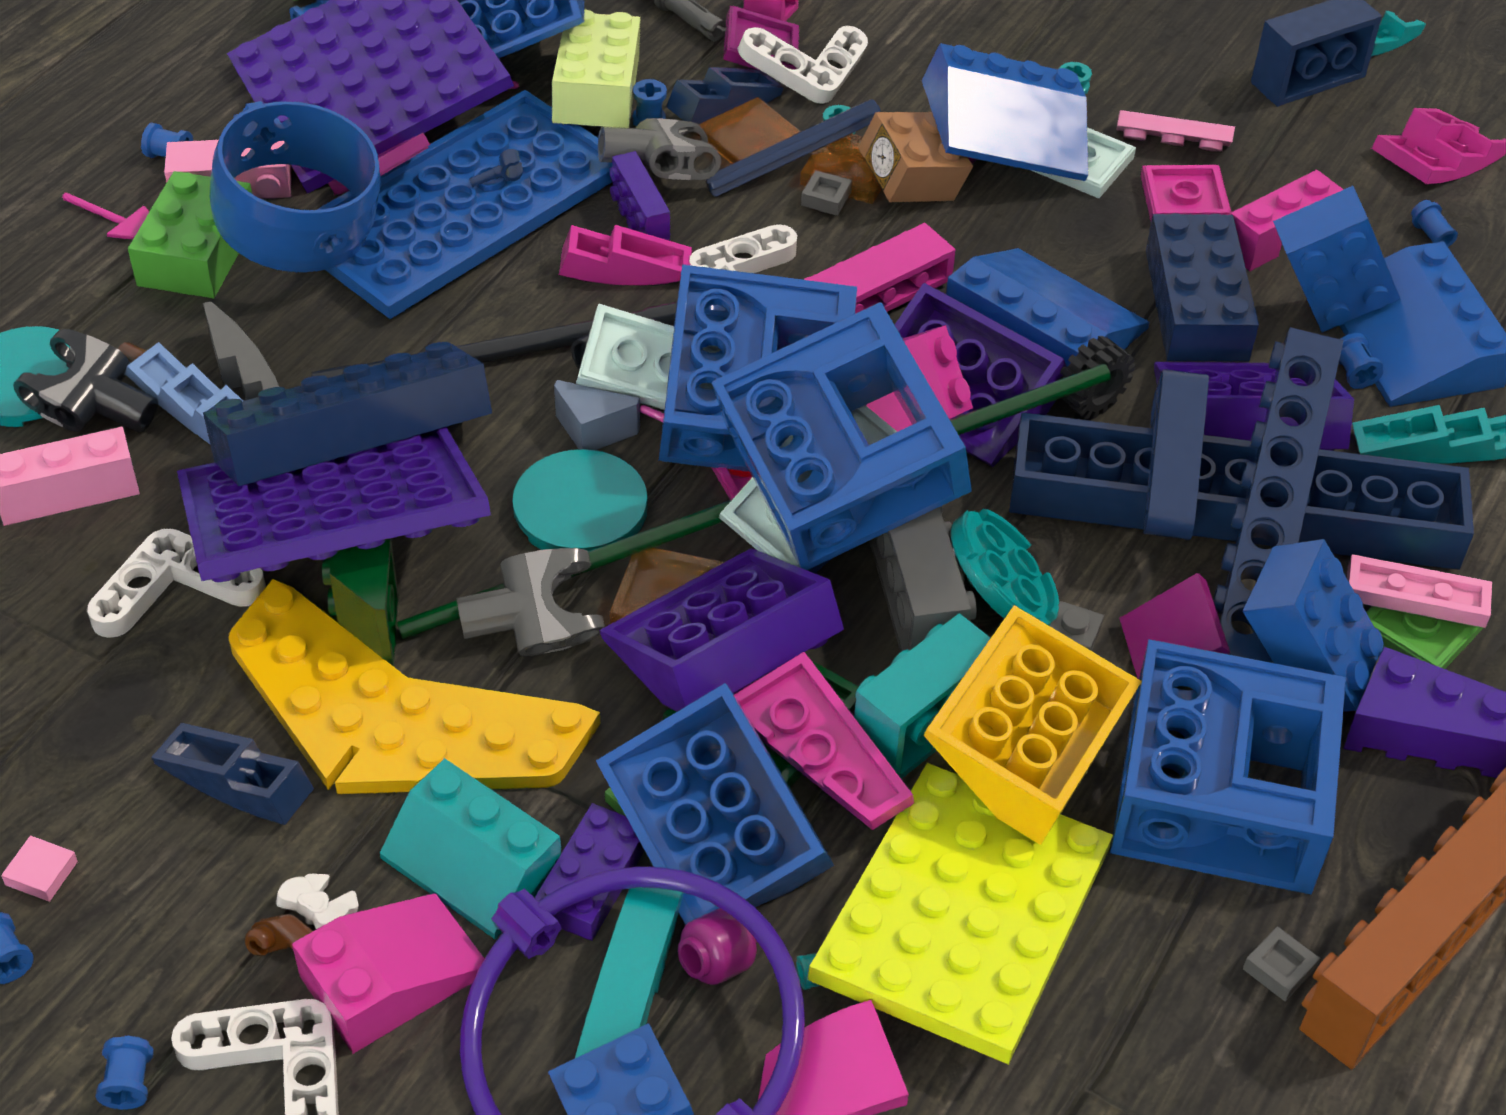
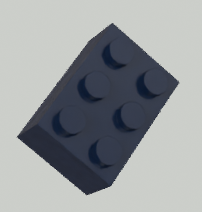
[1251,0,1382,107]

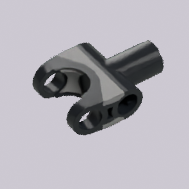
[13,329,158,433]

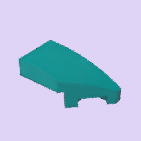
[1371,10,1426,56]

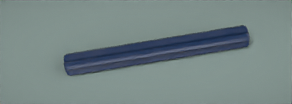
[705,99,881,197]

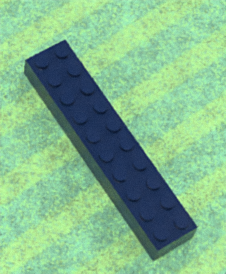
[1009,412,1474,570]

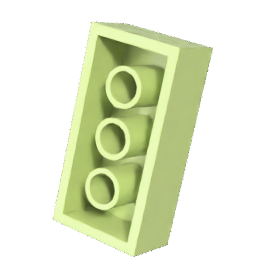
[552,10,640,128]

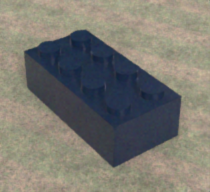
[1146,213,1259,362]

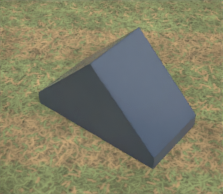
[554,380,640,450]

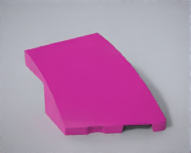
[1371,108,1506,184]
[758,1000,909,1115]

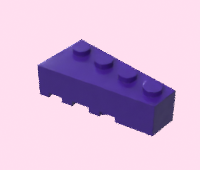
[1343,647,1506,778]

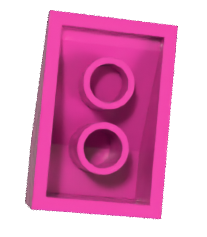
[866,325,973,432]
[292,893,485,1054]

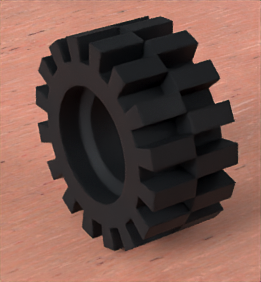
[1057,336,1135,419]

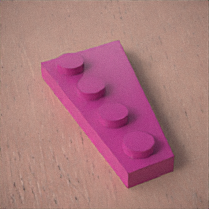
[734,652,914,830]

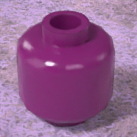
[678,908,757,985]

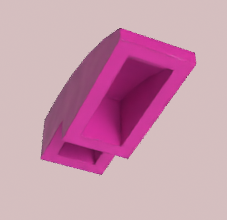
[559,225,692,285]

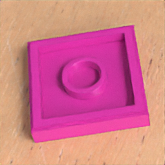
[1141,165,1231,221]

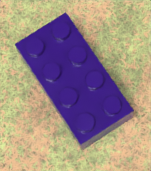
[610,151,670,241]
[535,803,645,941]

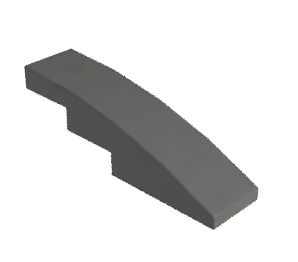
[203,302,279,400]

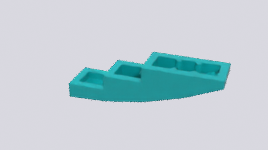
[1352,405,1506,464]
[575,888,684,1058]

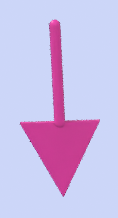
[62,193,149,240]

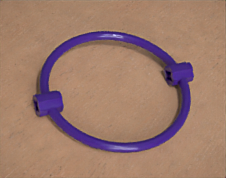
[460,867,805,1115]

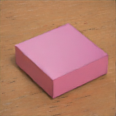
[1,836,78,902]

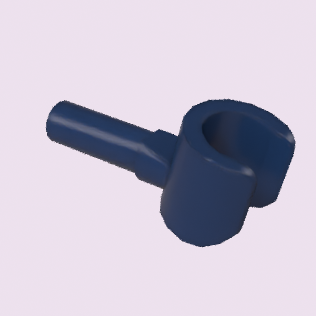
[469,149,523,187]

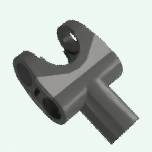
[598,118,721,180]
[456,548,605,656]

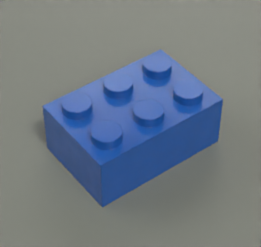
[1273,186,1400,332]
[1243,539,1384,712]

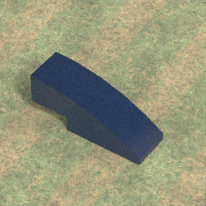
[666,67,784,125]
[151,723,314,825]

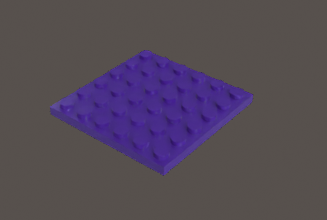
[227,0,514,194]
[177,427,491,582]

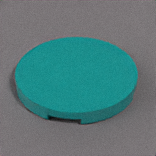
[0,326,70,427]
[513,450,647,552]
[951,509,1059,625]

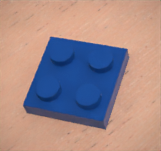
[548,1023,694,1115]

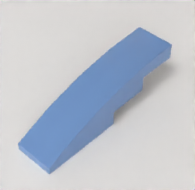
[125,342,243,444]

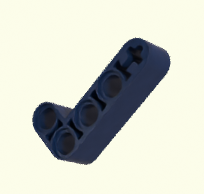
[1143,369,1209,540]

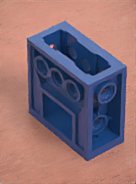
[658,264,857,471]
[712,302,972,570]
[1110,639,1346,895]

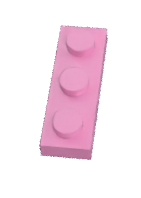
[1116,110,1235,151]
[1347,555,1492,628]

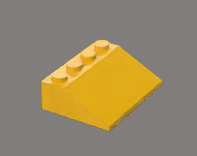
[924,605,1141,845]

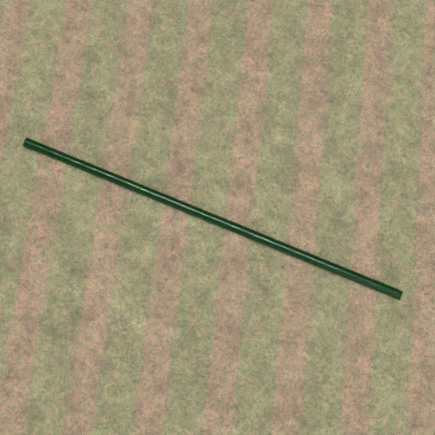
[396,364,1111,639]

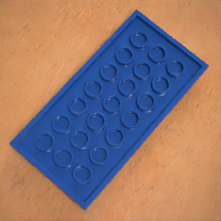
[317,90,613,319]

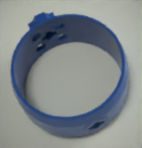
[209,101,381,272]

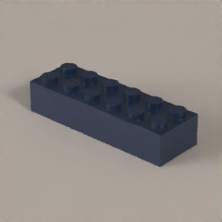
[203,342,492,486]

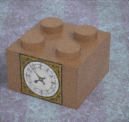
[858,112,973,202]

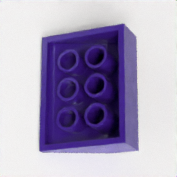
[895,283,1067,467]
[1154,362,1354,451]
[599,548,844,712]

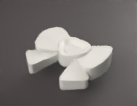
[276,874,358,929]

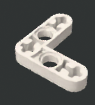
[738,26,868,104]
[689,225,797,273]
[87,529,266,638]
[171,999,339,1115]

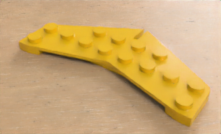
[229,579,600,794]

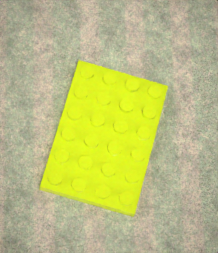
[807,763,1113,1065]

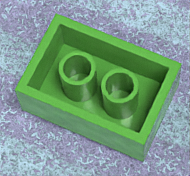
[128,171,252,298]

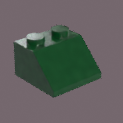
[322,538,399,666]

